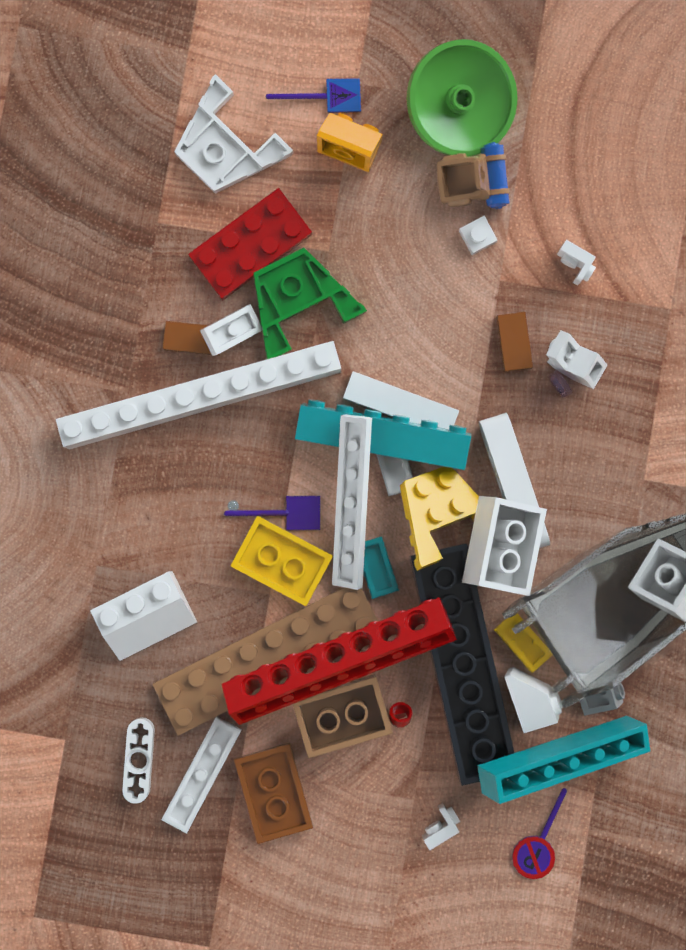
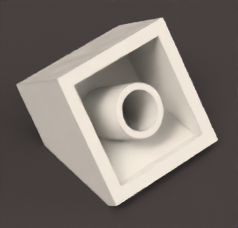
[504,667,563,733]

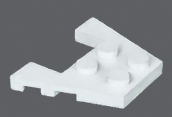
[174,74,293,194]

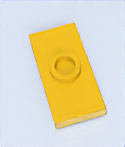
[493,611,554,673]

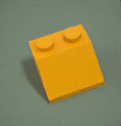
[317,113,383,172]

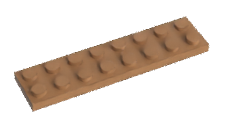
[152,588,378,736]

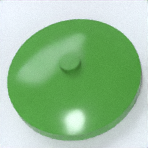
[406,39,518,156]

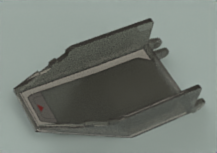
[502,513,686,708]

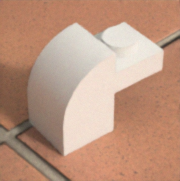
[546,330,607,389]

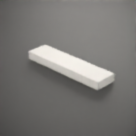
[343,371,459,429]
[161,716,242,834]

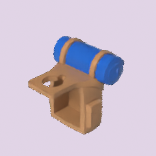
[437,142,510,209]

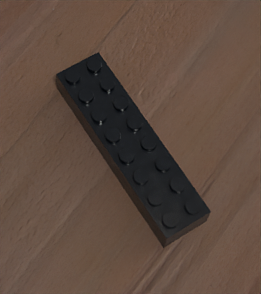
[409,543,514,786]

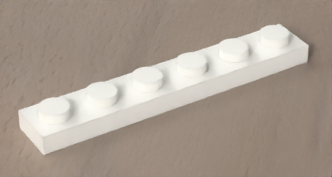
[332,414,372,590]

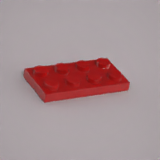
[188,188,313,301]

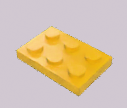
[231,516,333,606]

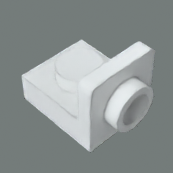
[557,240,596,286]
[422,803,460,850]

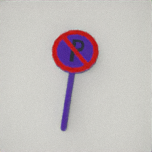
[512,788,567,879]

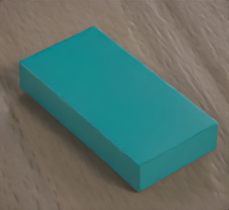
[363,536,399,599]

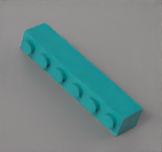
[295,399,471,470]
[477,716,651,804]

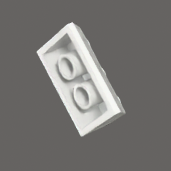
[90,571,197,661]

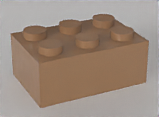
[293,674,393,759]

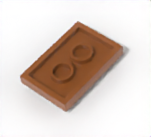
[234,742,313,844]

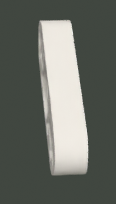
[122,717,155,803]

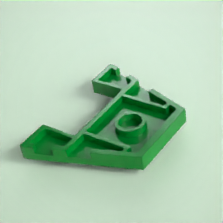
[253,248,367,359]

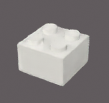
[628,539,686,622]

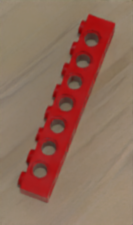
[221,598,457,725]

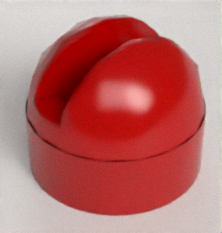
[389,702,413,728]

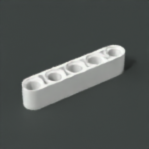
[479,413,550,549]

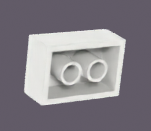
[462,496,547,596]

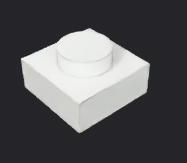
[459,215,498,255]

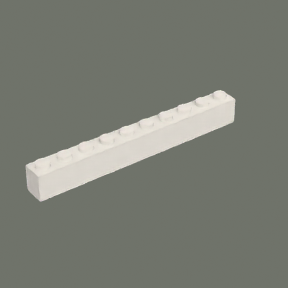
[56,341,341,449]

